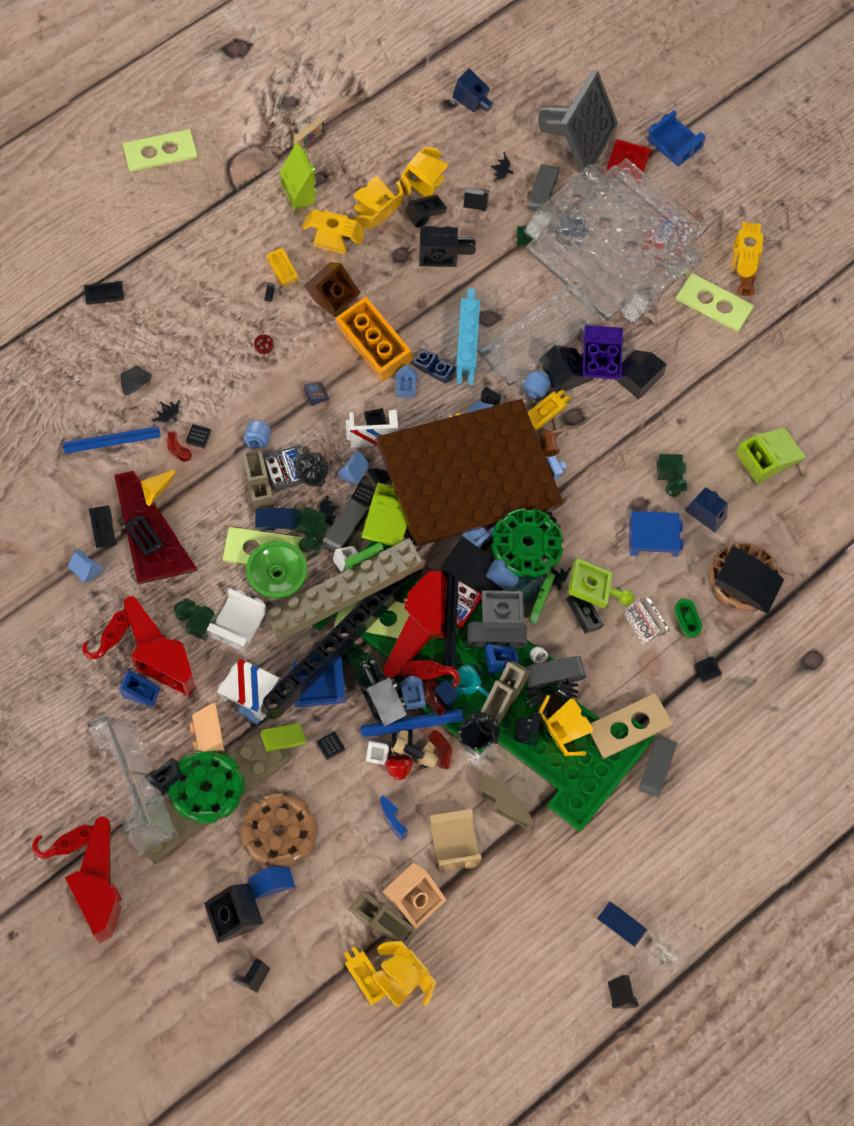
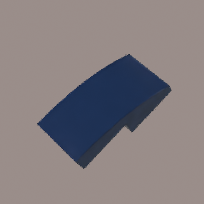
[411,348,456,383]
[255,508,298,531]
[597,901,647,947]

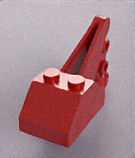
[383,571,460,688]
[82,596,196,698]
[32,816,122,943]

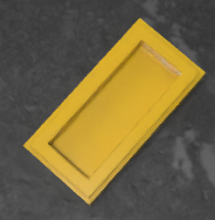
[266,247,299,287]

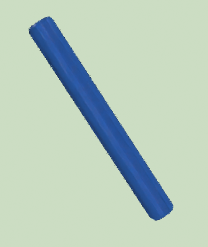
[63,426,160,453]
[361,709,464,737]

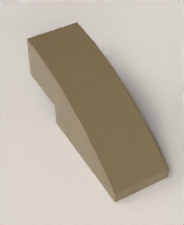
[241,447,274,511]
[480,661,531,724]
[478,774,534,830]
[348,892,418,947]

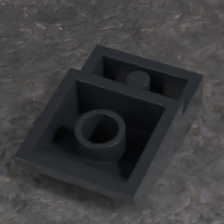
[440,537,503,602]
[714,546,784,614]

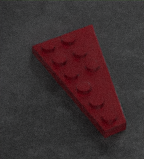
[114,471,198,585]

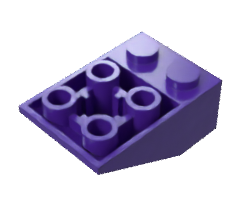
[582,325,623,380]

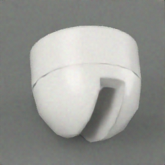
[530,647,548,664]

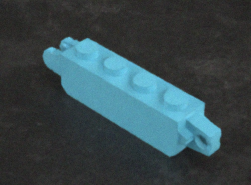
[456,289,480,385]

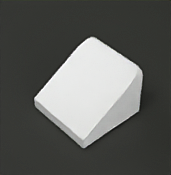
[333,546,358,572]
[366,738,391,765]

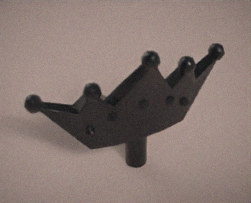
[491,152,514,182]
[152,400,180,423]
[315,496,339,525]
[537,566,572,590]

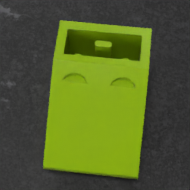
[280,143,317,211]
[736,427,806,484]
[361,483,407,546]

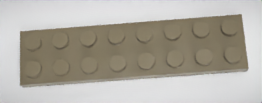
[265,538,425,642]
[129,728,291,864]

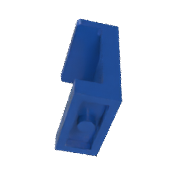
[647,110,706,167]
[629,511,683,557]
[288,657,346,708]

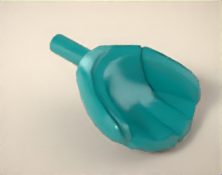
[451,664,490,697]

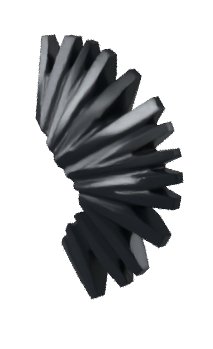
[523,682,579,718]

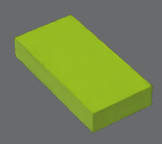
[260,723,306,752]

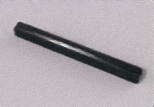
[443,575,459,676]

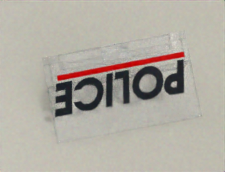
[622,597,670,646]

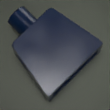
[452,68,494,112]
[685,487,728,533]

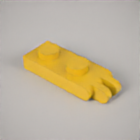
[528,389,571,432]
[343,946,387,1006]

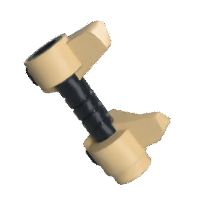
[391,730,438,768]

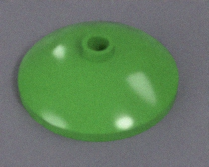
[246,541,307,599]

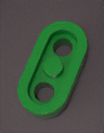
[674,599,702,638]

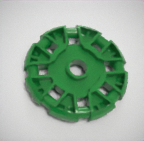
[492,508,564,578]
[168,750,245,824]

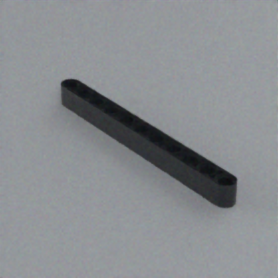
[263,557,423,719]

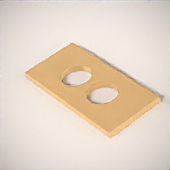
[590,693,673,759]

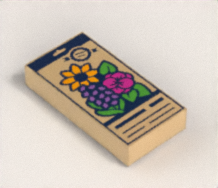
[294,117,325,149]

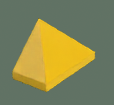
[141,470,176,506]

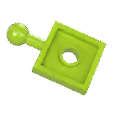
[568,558,634,608]

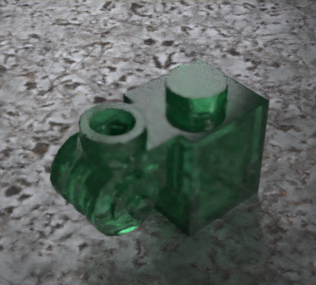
[656,454,687,497]
[293,506,327,553]
[174,598,217,641]
[345,644,374,684]

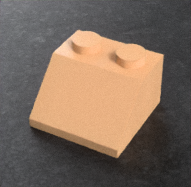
[190,703,225,754]
[382,862,447,929]

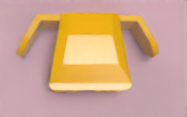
[400,147,448,197]
[354,176,403,230]
[302,209,364,254]
[732,222,763,277]
[538,695,593,756]
[372,941,436,1007]

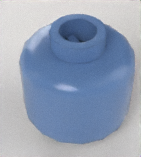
[522,370,551,400]
[244,421,271,449]

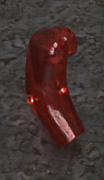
[167,431,192,462]
[423,679,445,716]
[428,730,452,769]

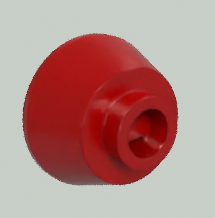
[384,755,413,780]

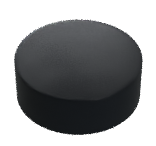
[264,282,275,302]

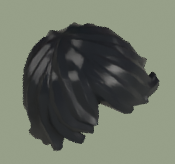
[293,450,329,487]
[457,712,500,750]

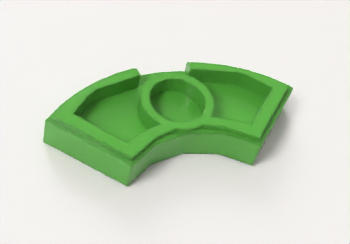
[529,573,555,624]

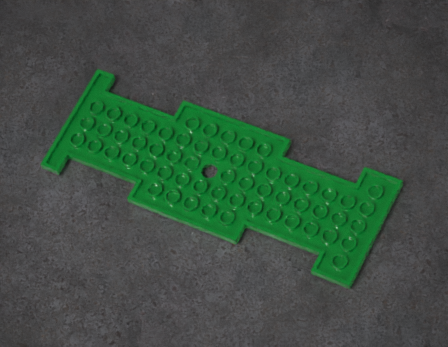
[312,541,656,833]

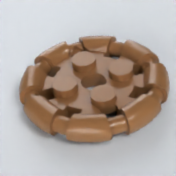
[709,543,781,611]
[241,793,318,867]

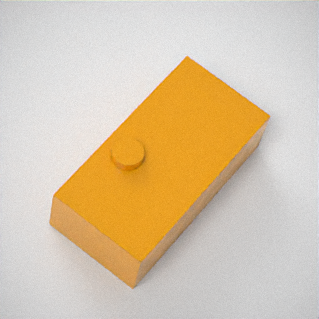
[335,297,413,382]

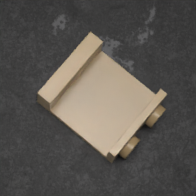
[429,809,481,872]

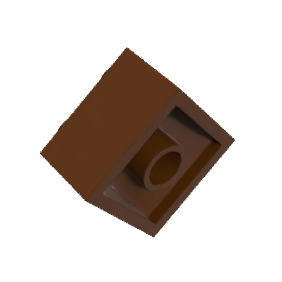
[304,262,361,317]

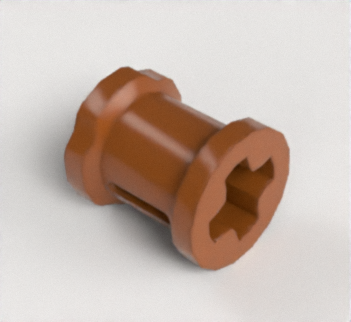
[738,273,756,296]
[540,431,560,457]

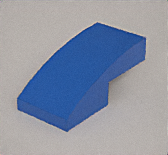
[380,795,408,841]

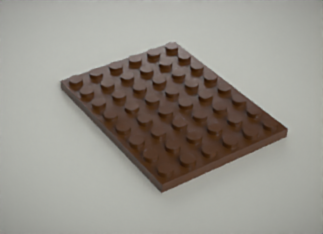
[375,399,564,547]

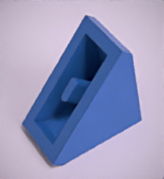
[484,644,520,675]
[120,670,160,707]
[248,867,295,900]

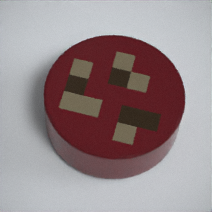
[254,334,274,354]

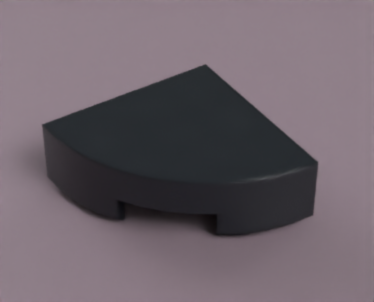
[368,468,391,486]

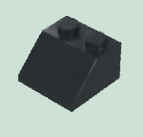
[539,345,594,391]
[614,350,667,399]
[204,883,264,943]

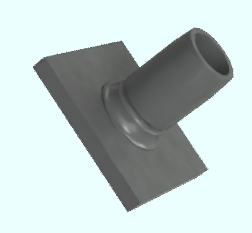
[538,70,618,177]

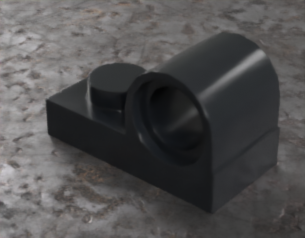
[405,195,447,228]
[89,505,116,548]
[513,712,542,746]

